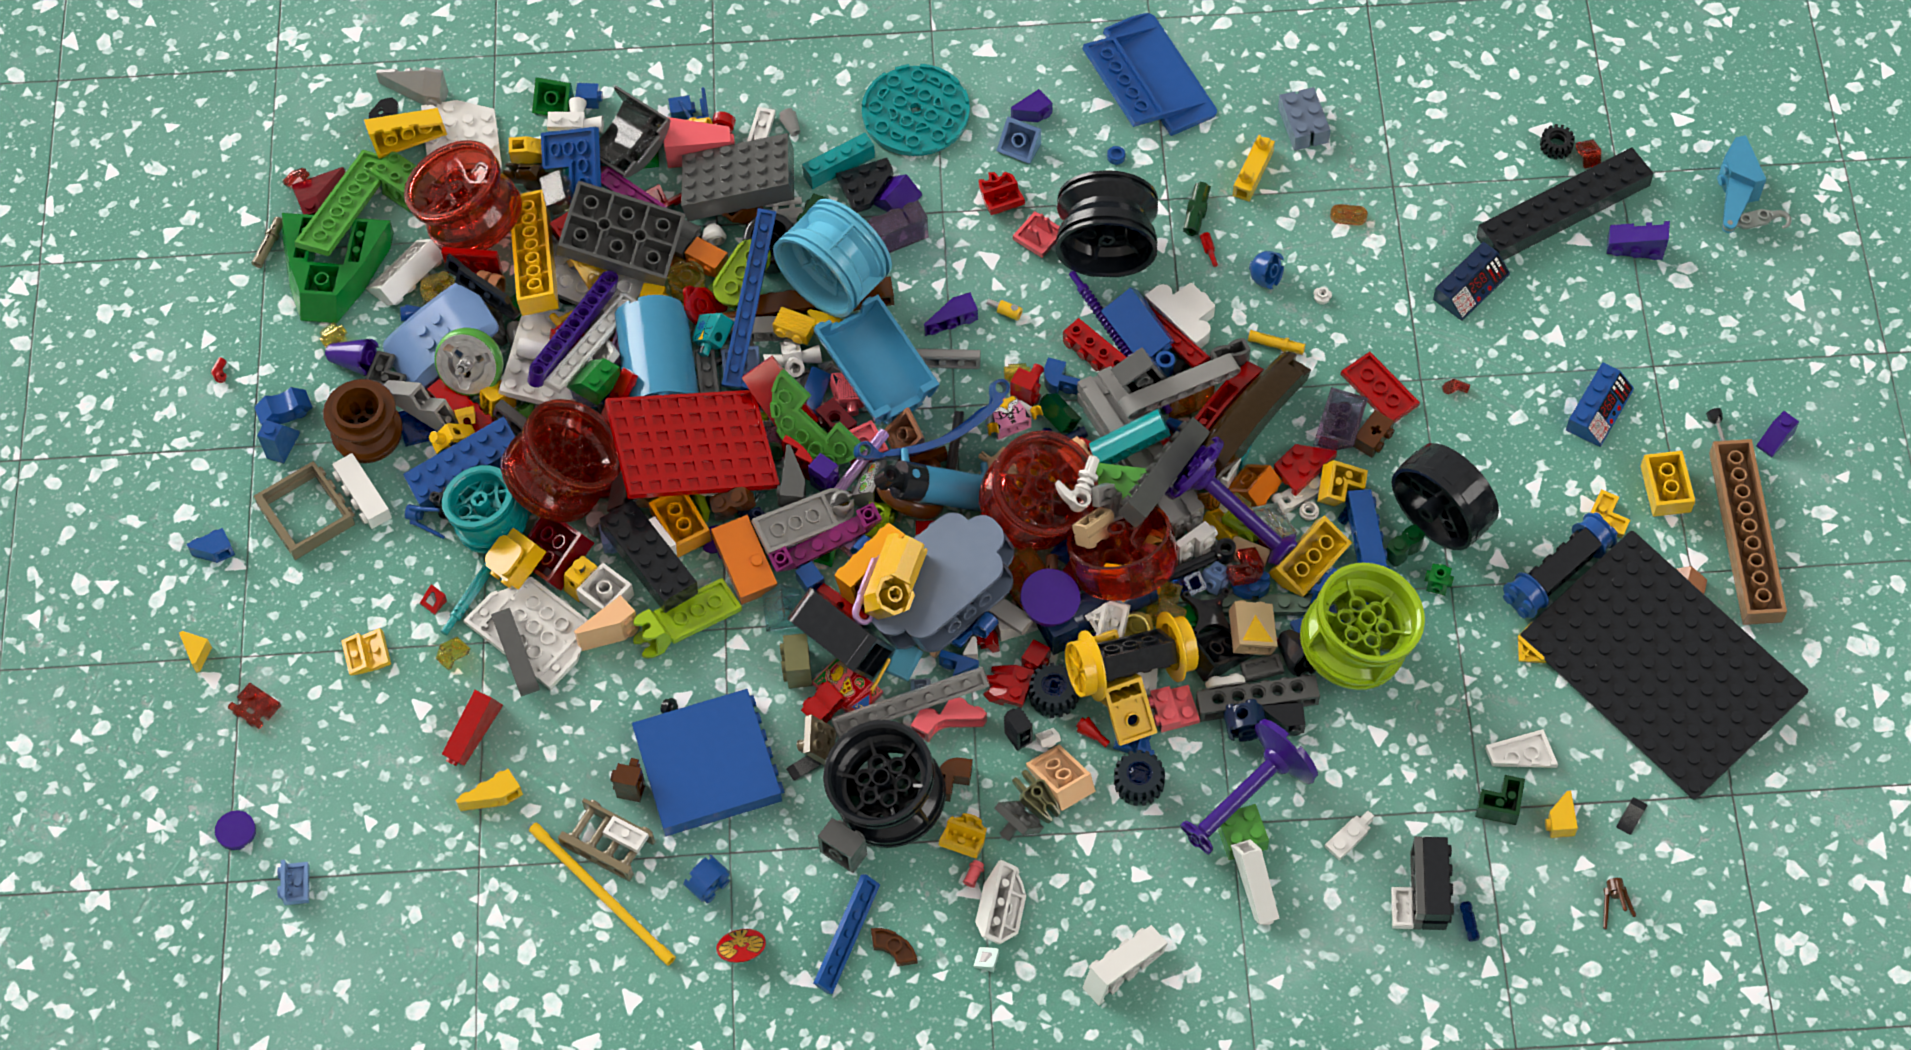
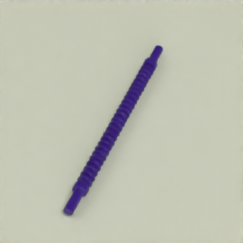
[1069,271,1172,414]

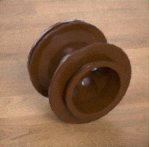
[323,379,403,463]

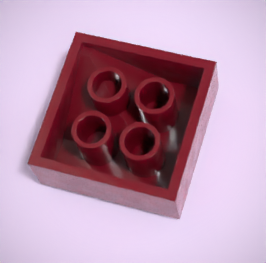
[527,510,594,591]

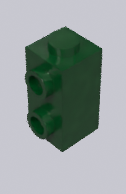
[1039,393,1082,433]

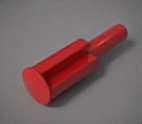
[1199,232,1218,267]

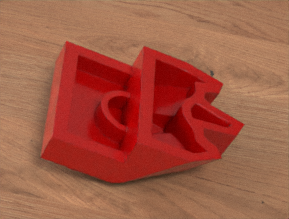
[978,172,1025,216]
[983,665,1035,708]

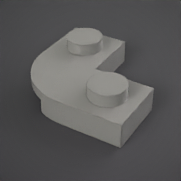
[1091,483,1123,521]

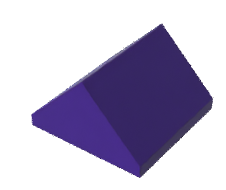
[873,174,922,220]

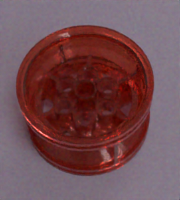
[501,399,621,522]
[979,431,1098,551]

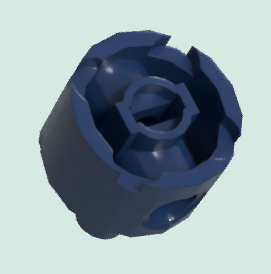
[1224,699,1266,742]

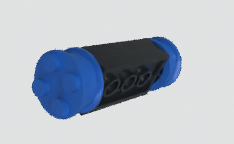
[1503,512,1618,619]

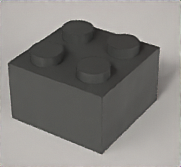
[818,818,867,873]

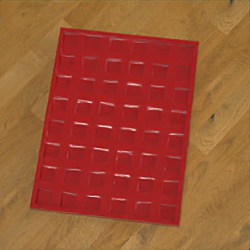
[605,390,780,499]

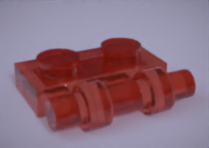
[228,682,281,729]

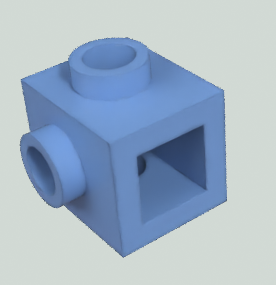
[1200,561,1232,596]

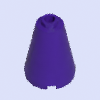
[325,339,379,376]

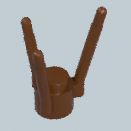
[1603,878,1636,929]

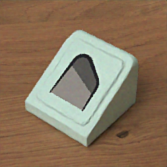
[973,947,999,973]

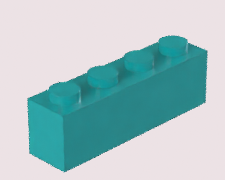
[802,133,875,189]

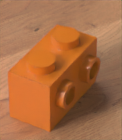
[685,237,729,278]

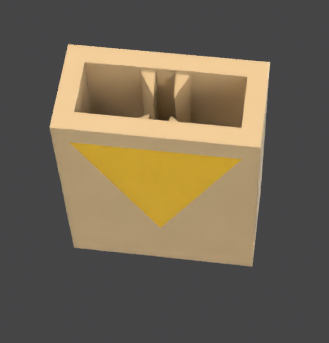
[1229,600,1278,655]

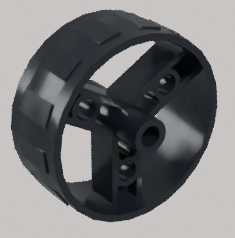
[1391,443,1499,551]

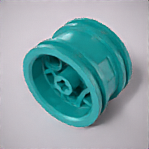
[442,465,528,553]

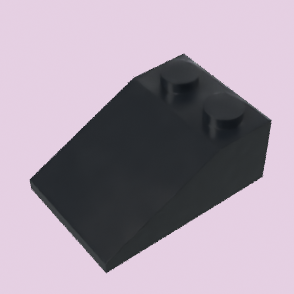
[1195,628,1255,682]

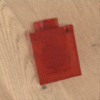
[1576,139,1601,169]

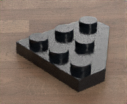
[836,158,894,213]

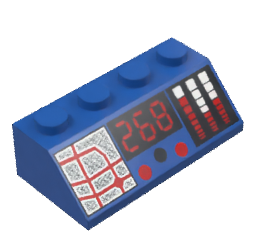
[1566,362,1634,447]

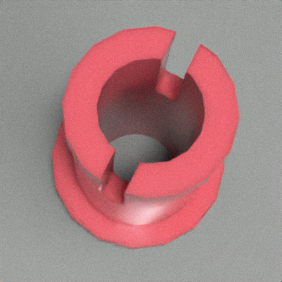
[963,860,985,888]

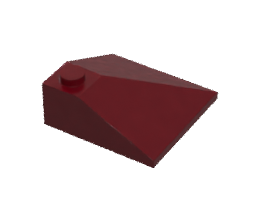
[292,167,346,215]

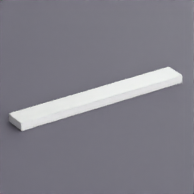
[543,293,637,394]

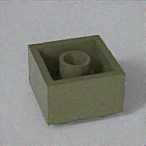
[780,633,812,689]

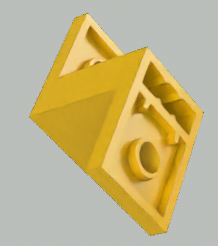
[1093,629,1158,746]

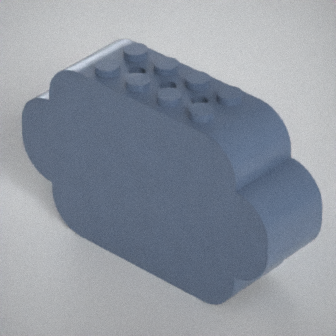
[872,513,1014,652]

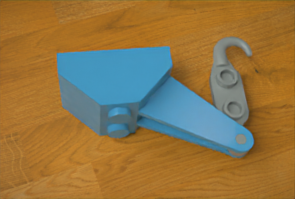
[1717,135,1792,233]

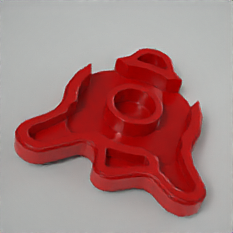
[683,285,728,325]

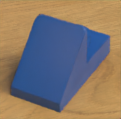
[939,650,979,676]

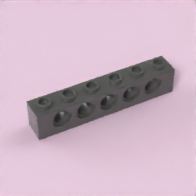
[1196,674,1320,722]

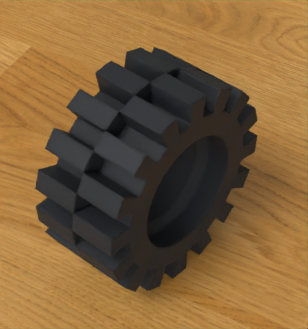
[1540,124,1575,160]

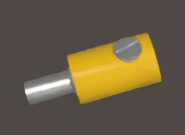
[986,299,1023,321]

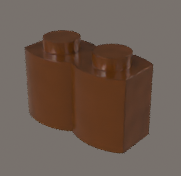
[709,487,756,517]

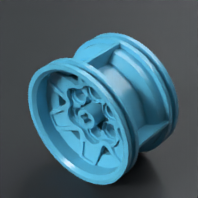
[773,199,892,317]

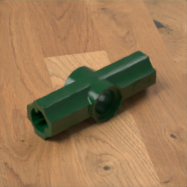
[1183,182,1211,236]

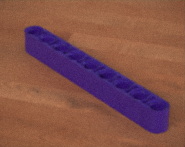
[527,271,618,388]

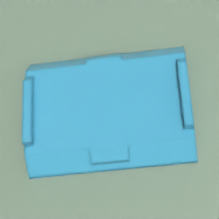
[885,646,923,681]

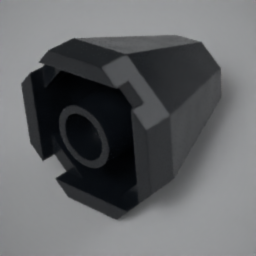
[1277,629,1316,677]

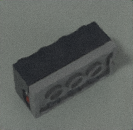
[1410,836,1454,930]

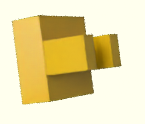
[454,406,476,424]

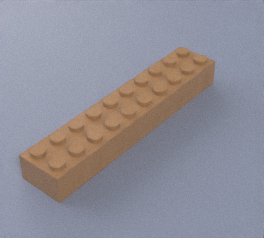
[1709,439,1787,625]

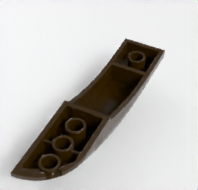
[1197,352,1311,492]

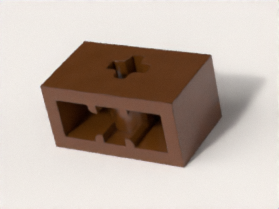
[1353,410,1395,458]

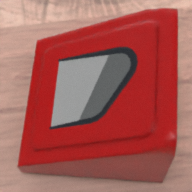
[420,584,447,615]

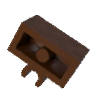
[610,758,646,802]

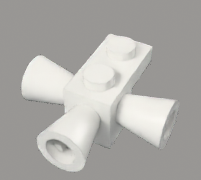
[547,97,604,134]
[763,339,822,377]

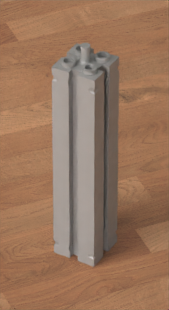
[1077,366,1204,540]

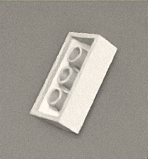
[366,239,443,305]

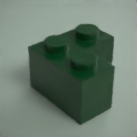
[1475,775,1525,825]

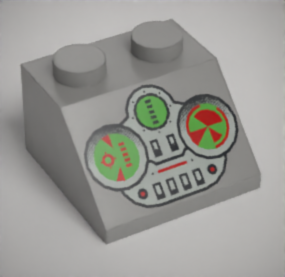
[851,460,887,507]

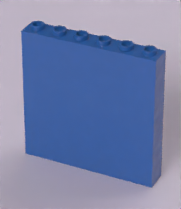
[632,689,785,837]

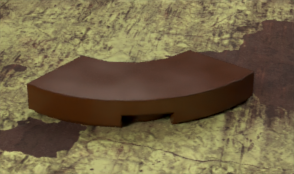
[871,928,918,967]

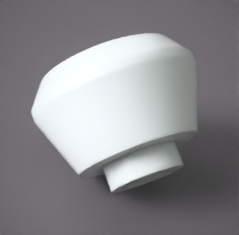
[702,223,727,247]

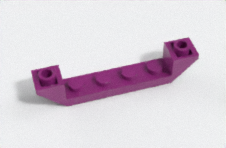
[600,166,667,208]
[768,502,882,572]

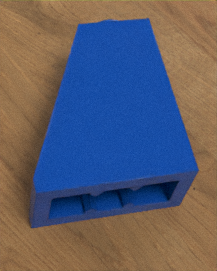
[257,420,300,464]

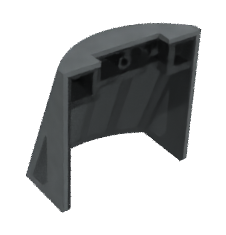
[599,86,671,178]

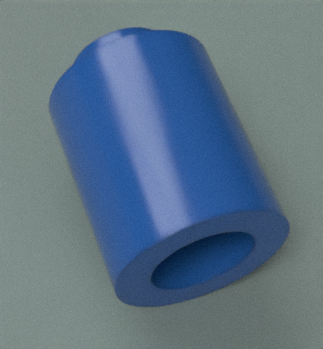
[1155,351,1175,378]

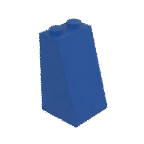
[1101,287,1174,361]

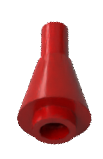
[1076,716,1110,748]

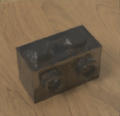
[540,170,574,216]

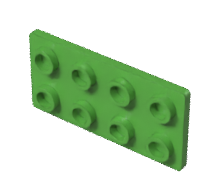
[369,152,447,212]

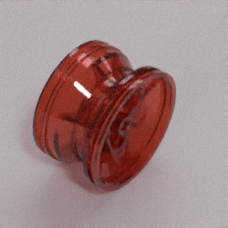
[404,140,522,251]

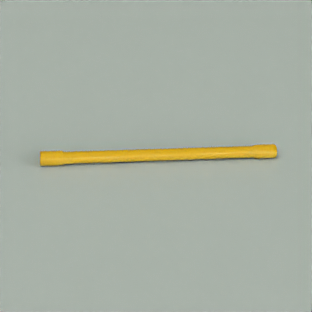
[529,822,676,966]

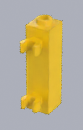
[1233,135,1275,202]

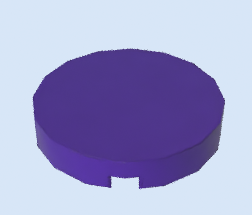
[215,810,256,850]

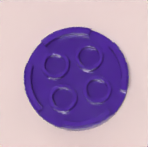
[1020,569,1080,627]

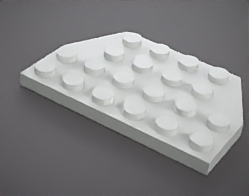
[421,100,503,193]
[464,577,588,690]

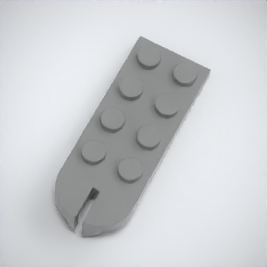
[751,488,854,555]

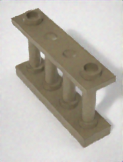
[558,798,655,882]

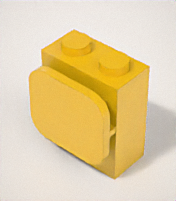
[485,528,546,590]

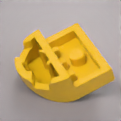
[938,813,987,859]

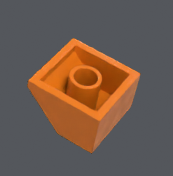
[1228,464,1282,509]

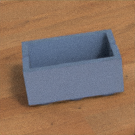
[1278,87,1330,151]

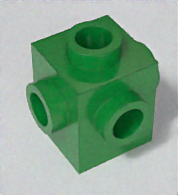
[1424,563,1454,596]

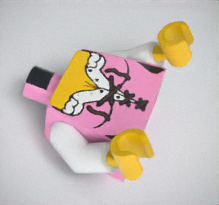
[985,392,1043,440]

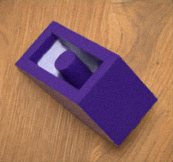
[1011,89,1053,122]
[1756,411,1799,458]

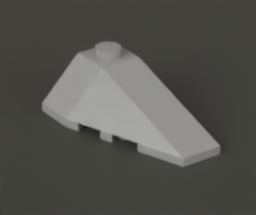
[376,67,449,107]

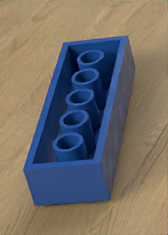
[403,416,526,512]

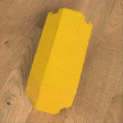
[864,533,928,620]

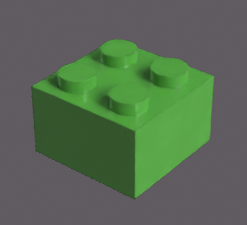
[1218,804,1269,860]

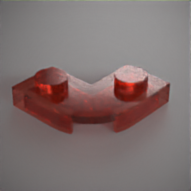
[1226,547,1264,586]

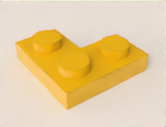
[1590,489,1630,539]

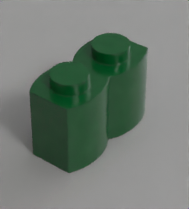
[1386,524,1425,567]

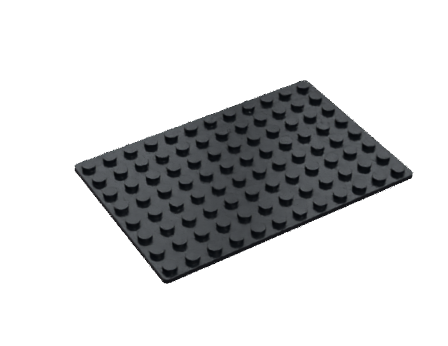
[1520,531,1808,800]

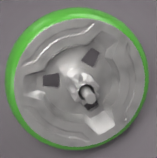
[434,327,503,396]

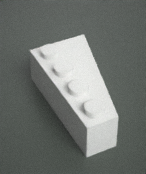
[1082,925,1168,1006]

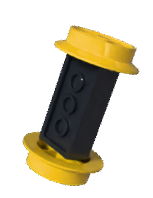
[1065,611,1199,702]

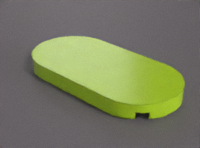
[713,239,771,307]

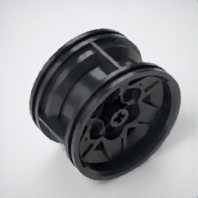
[823,720,946,848]

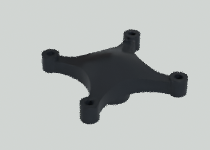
[1181,588,1231,636]

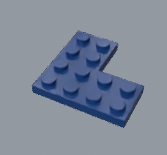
[541,127,601,203]

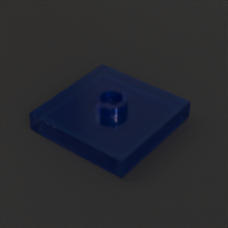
[398,410,438,447]

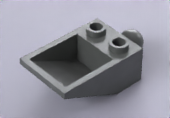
[777,444,806,507]

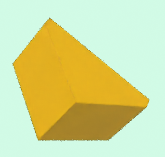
[179,631,212,673]

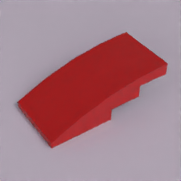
[742,355,818,429]

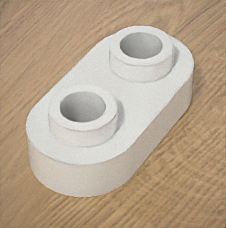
[1205,673,1246,690]

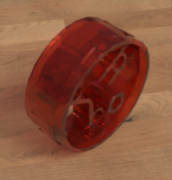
[1067,506,1178,601]

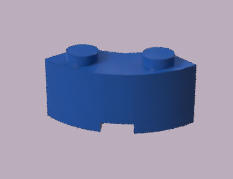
[254,387,313,425]

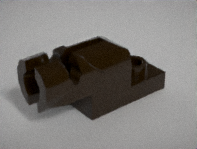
[503,163,565,192]

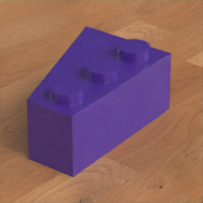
[1606,221,1670,260]

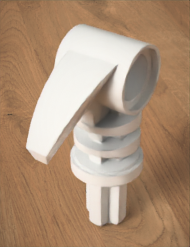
[1055,456,1100,512]

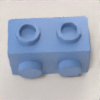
[277,860,309,905]

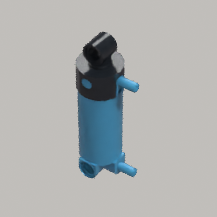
[874,448,1005,512]

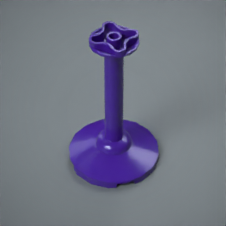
[1165,437,1297,565]
[1180,719,1318,855]

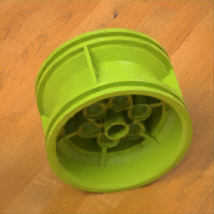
[1300,563,1425,690]

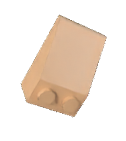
[574,595,640,651]
[1026,744,1096,811]

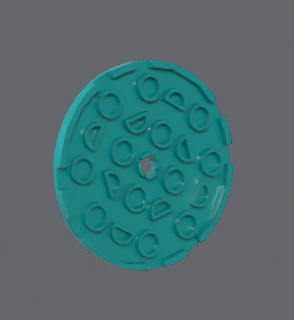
[862,64,970,156]

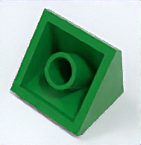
[532,77,574,116]

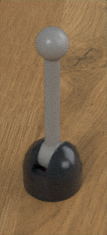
[1706,408,1726,441]

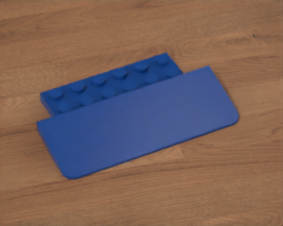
[1082,13,1217,136]

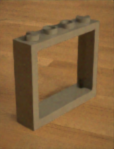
[253,461,355,560]

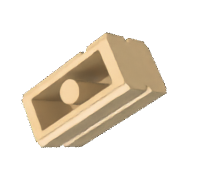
[1072,507,1117,549]

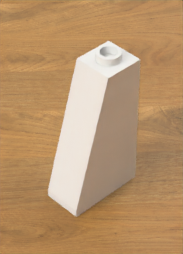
[1231,839,1280,925]

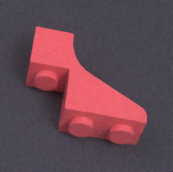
[911,697,987,742]

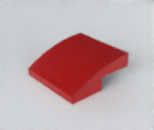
[782,435,813,481]

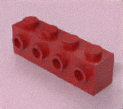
[1063,318,1127,371]

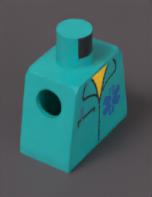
[692,313,734,357]

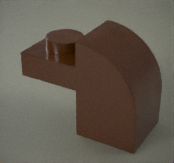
[940,757,973,802]

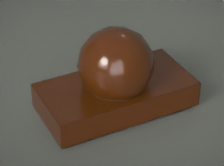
[909,446,948,468]

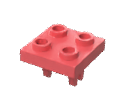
[1013,211,1060,258]

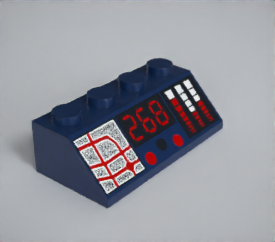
[1433,242,1510,321]

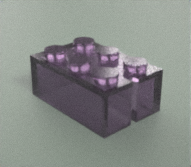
[867,200,929,253]

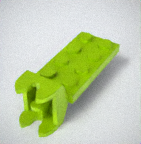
[633,578,742,658]

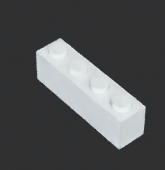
[332,453,392,529]

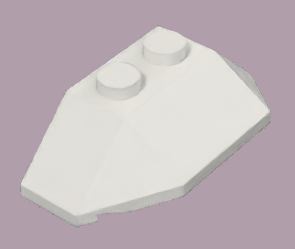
[975,860,1026,944]

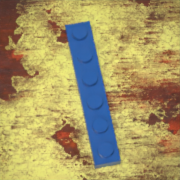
[813,874,880,994]

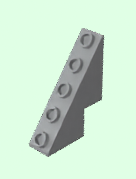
[384,380,459,431]

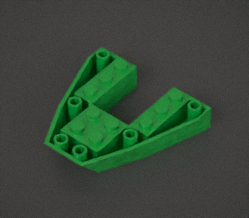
[282,213,394,323]

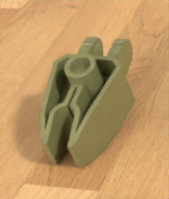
[1012,769,1061,823]

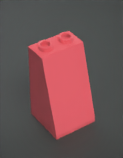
[664,117,735,168]

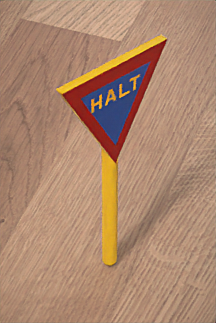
[845,658,891,711]

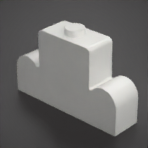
[1145,283,1215,349]

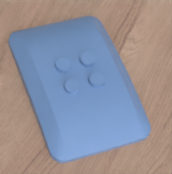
[383,280,499,390]

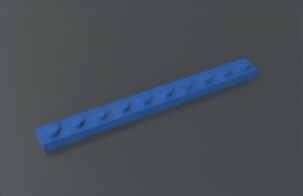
[722,208,777,390]

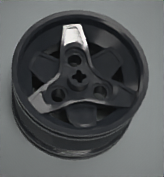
[1056,170,1158,277]

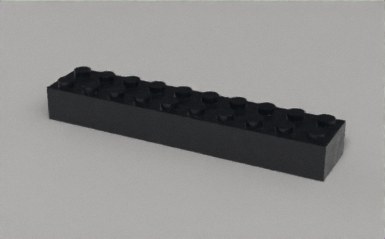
[1476,147,1654,261]

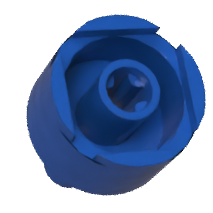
[683,855,730,904]

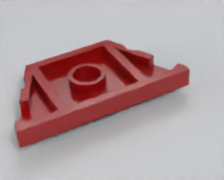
[1273,444,1337,496]

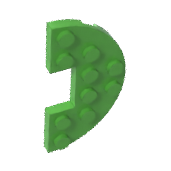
[770,369,867,465]

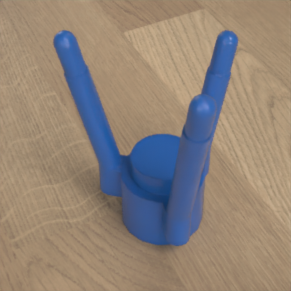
[678,87,709,119]
[405,504,445,539]

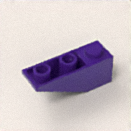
[924,292,978,336]

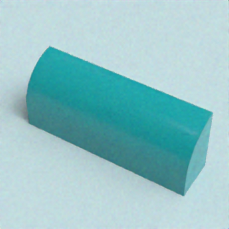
[1089,408,1171,464]

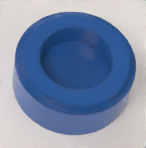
[1107,146,1125,165]

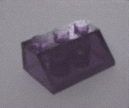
[1313,387,1368,450]

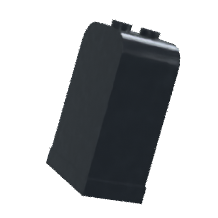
[787,587,896,681]

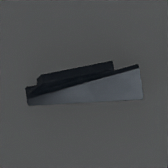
[444,254,521,320]

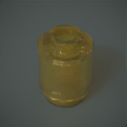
[1004,363,1031,383]

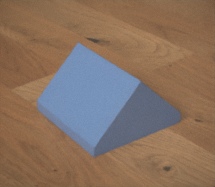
[997,117,1041,164]

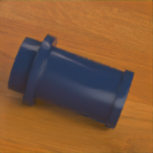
[1062,426,1088,444]

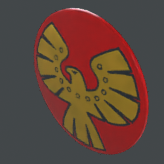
[716,929,766,963]

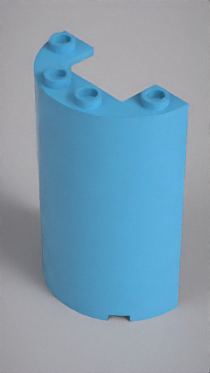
[615,295,699,397]
[814,295,940,425]

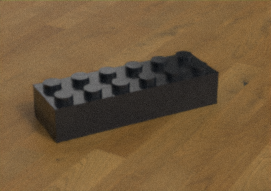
[599,499,698,613]

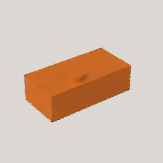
[711,515,778,605]

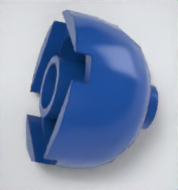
[1249,251,1284,289]

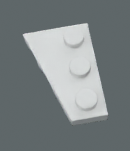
[1485,729,1558,768]

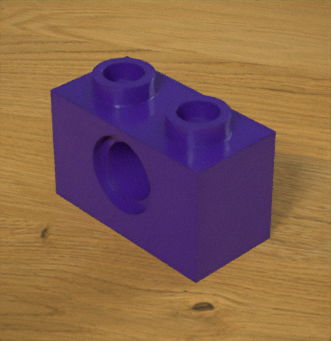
[808,453,840,492]

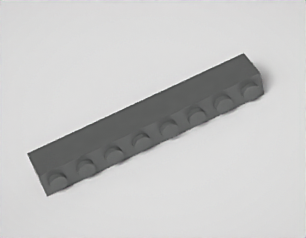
[1118,417,1210,528]

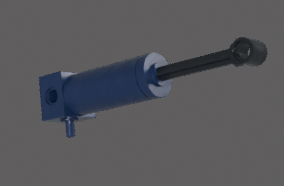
[1036,538,1236,656]

